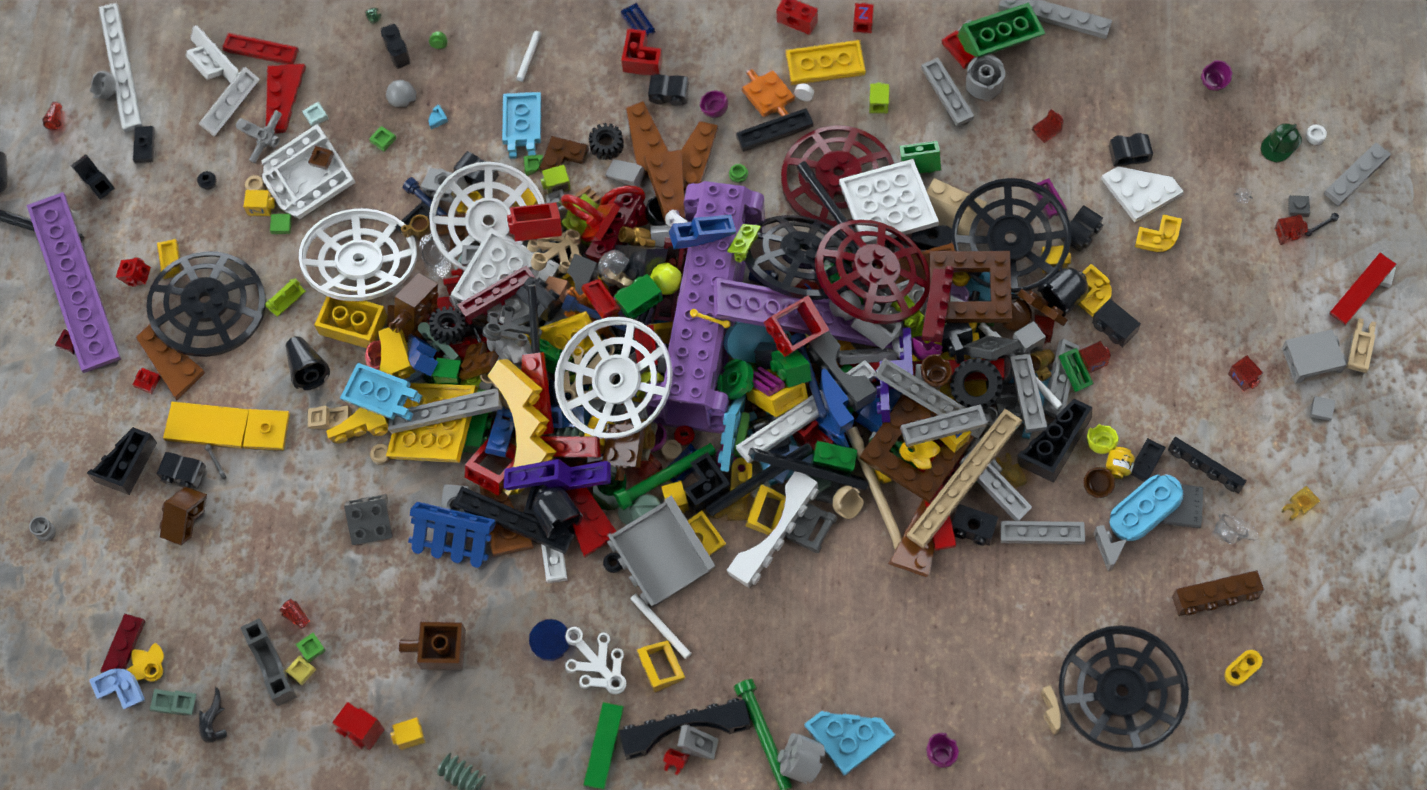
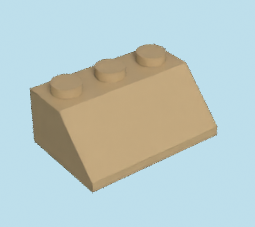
[926,178,987,236]

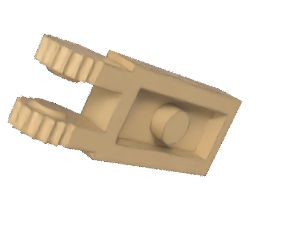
[1346,318,1376,373]

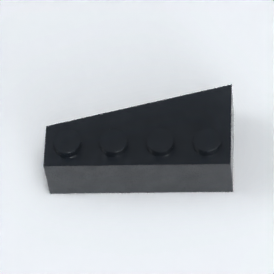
[1017,399,1092,483]

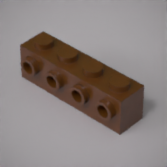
[1172,570,1264,616]

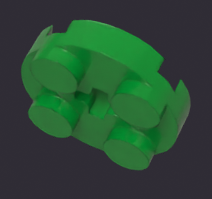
[717,359,753,400]

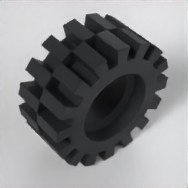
[589,123,624,160]
[429,306,466,345]

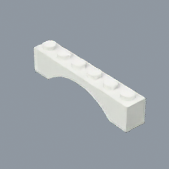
[727,471,819,588]

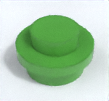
[429,32,448,49]
[729,164,748,183]

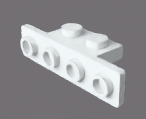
[186,26,239,83]

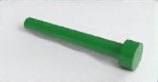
[613,443,716,511]
[733,679,793,790]

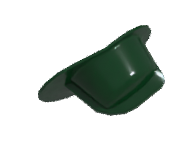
[1260,123,1302,162]
[593,465,627,511]

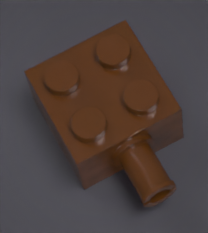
[389,273,439,333]
[399,622,466,670]

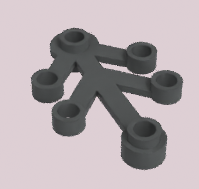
[483,305,543,346]

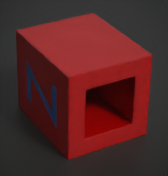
[853,3,874,33]

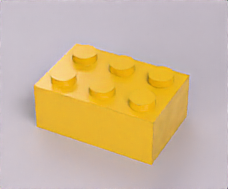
[314,293,387,348]

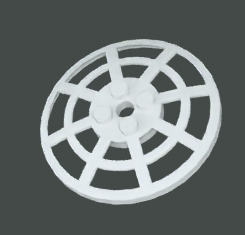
[429,162,545,271]
[299,209,417,301]
[555,317,672,439]

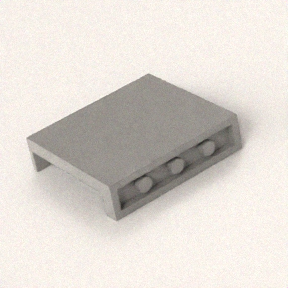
[607,496,716,608]

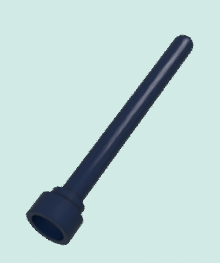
[402,177,448,216]
[562,294,627,332]
[790,333,827,419]

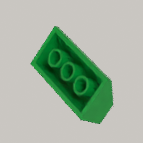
[958,2,1045,57]

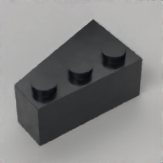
[612,245,668,281]
[87,427,157,495]

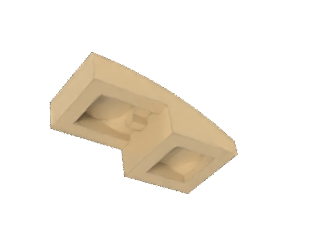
[308,406,352,429]
[1041,685,1060,735]

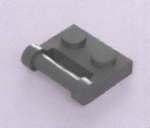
[786,503,838,553]

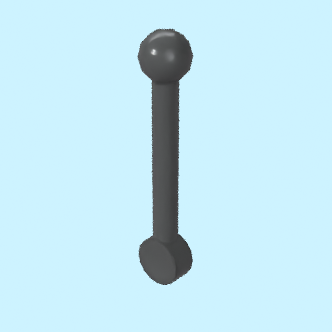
[205,444,226,479]

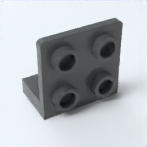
[344,494,392,545]

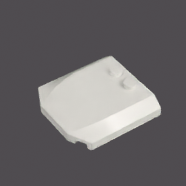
[262,124,356,219]

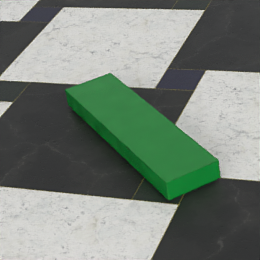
[583,702,624,790]

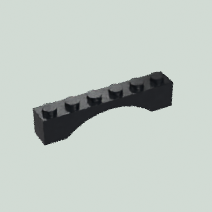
[619,698,751,760]

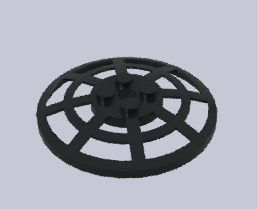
[952,178,1071,293]
[744,215,857,300]
[146,251,266,357]
[1058,625,1189,753]

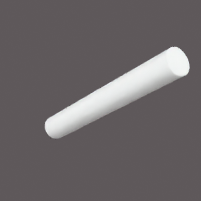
[516,31,541,81]

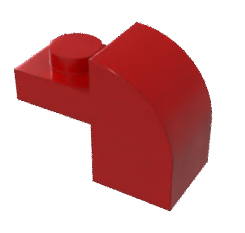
[792,420,834,449]

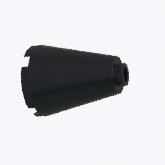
[285,336,330,390]

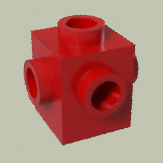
[116,257,151,287]

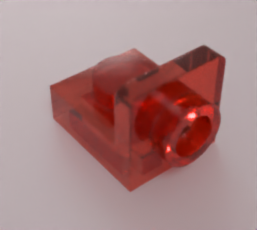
[1032,109,1064,143]
[1034,315,1055,343]

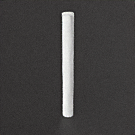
[630,594,691,659]

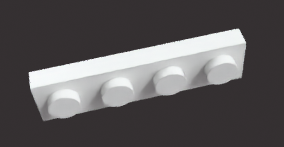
[199,67,260,136]

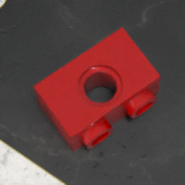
[776,0,818,35]

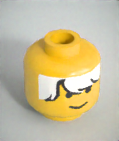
[1105,447,1135,479]

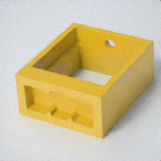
[746,369,808,417]

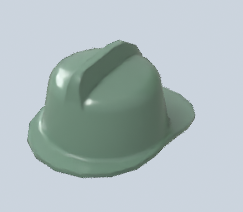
[618,494,664,525]

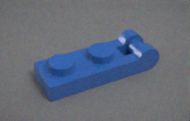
[486,406,515,457]

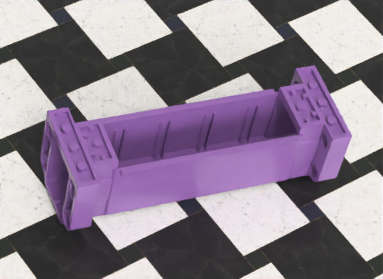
[645,181,765,434]

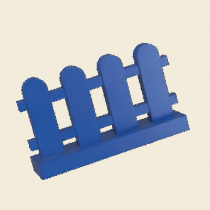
[408,502,496,568]

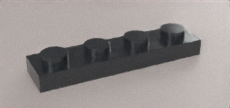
[736,108,814,152]
[1168,436,1247,494]

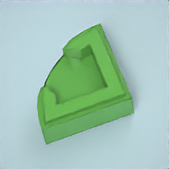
[524,154,543,176]

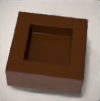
[308,146,335,170]

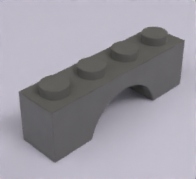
[544,254,600,326]
[808,331,877,412]
[240,618,297,706]

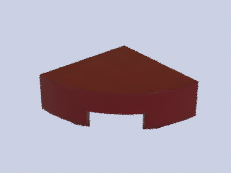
[55,329,75,355]

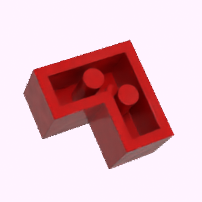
[621,29,663,76]
[332,702,385,750]

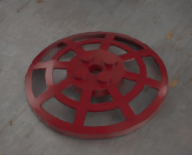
[781,126,894,228]
[815,219,930,324]

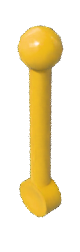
[690,309,730,328]

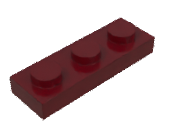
[100,613,146,673]

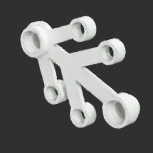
[565,627,626,694]

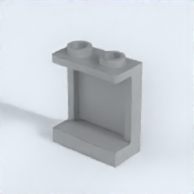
[1282,329,1347,384]

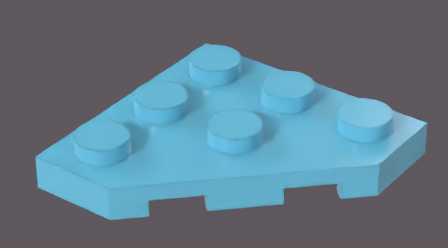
[718,394,746,472]
[804,711,895,776]

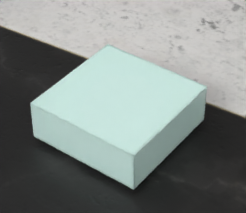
[302,102,329,127]

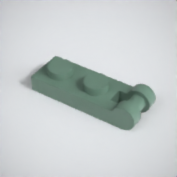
[418,322,463,363]

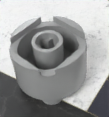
[966,55,1005,101]
[777,733,825,784]

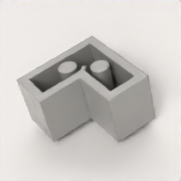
[851,289,902,349]
[487,331,532,367]

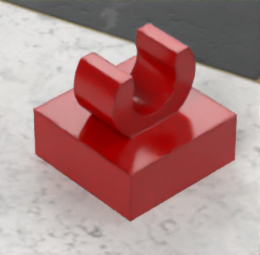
[133,368,161,394]
[663,748,690,775]

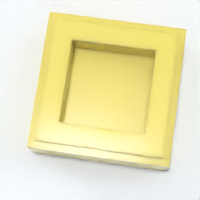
[286,655,316,685]

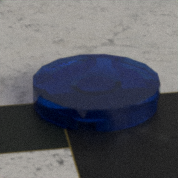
[529,619,571,661]

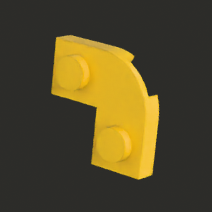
[1135,214,1182,252]
[1078,264,1112,317]

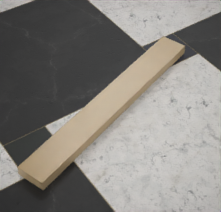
[907,409,1022,549]

